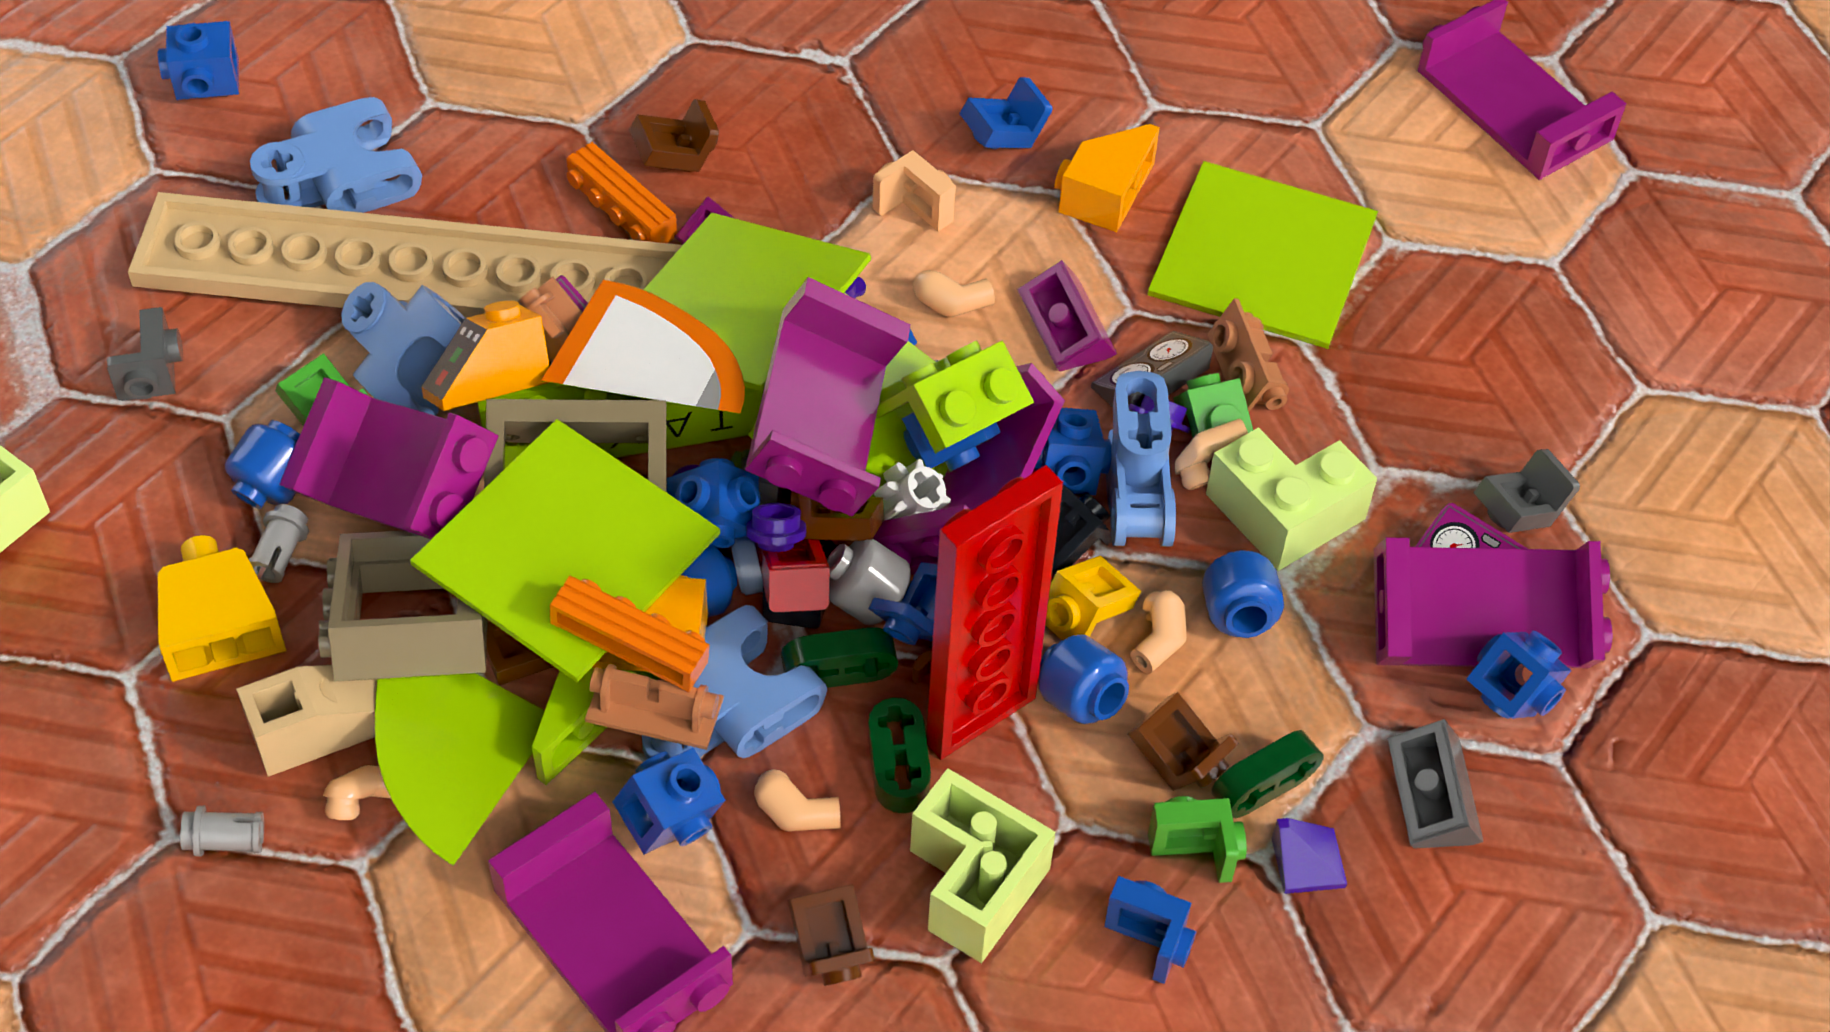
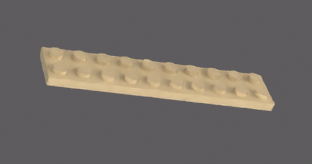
[128,192,682,318]

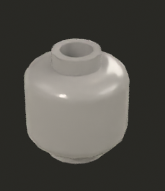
[827,539,911,625]

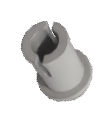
[249,504,309,583]
[180,805,264,857]

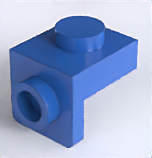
[959,77,1053,149]
[868,562,938,645]
[1104,876,1197,984]

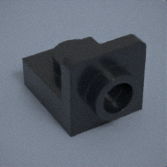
[1052,485,1112,574]

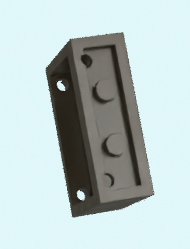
[484,399,666,492]
[318,531,488,682]

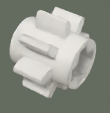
[874,459,951,520]

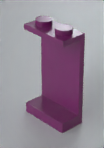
[1417,0,1626,180]
[745,277,911,517]
[873,363,1065,575]
[279,377,499,540]
[1374,537,1613,669]
[488,791,733,1032]

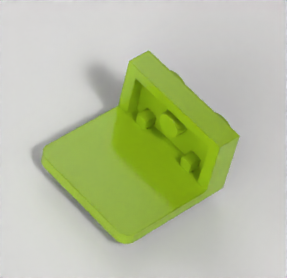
[876,340,1034,453]

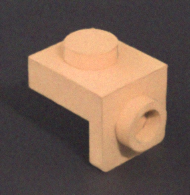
[873,150,956,232]

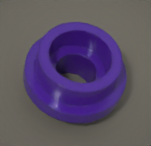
[746,503,806,552]

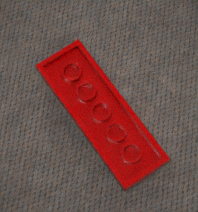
[926,465,1063,760]

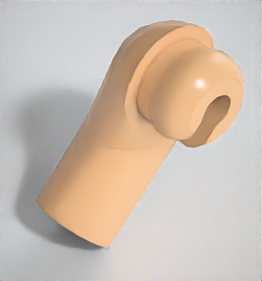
[913,270,995,317]
[1175,418,1248,490]
[754,769,840,831]

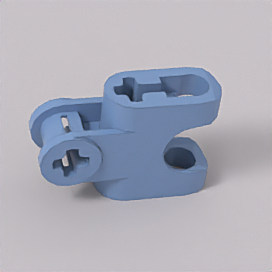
[250,97,422,213]
[341,282,465,416]
[1106,370,1176,547]
[642,605,827,759]

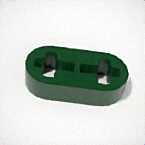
[781,627,899,688]
[868,698,931,814]
[1211,730,1324,819]

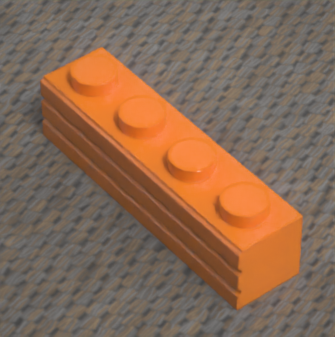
[566,142,677,243]
[550,575,710,693]

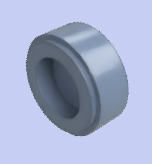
[731,536,763,596]

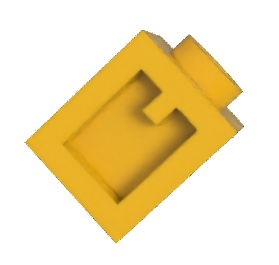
[1045,556,1141,640]

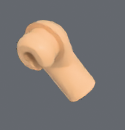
[1130,590,1187,674]
[323,765,391,820]

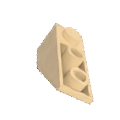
[237,665,378,777]

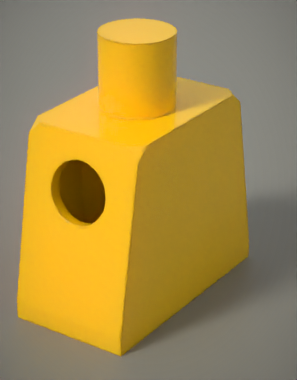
[158,535,286,682]

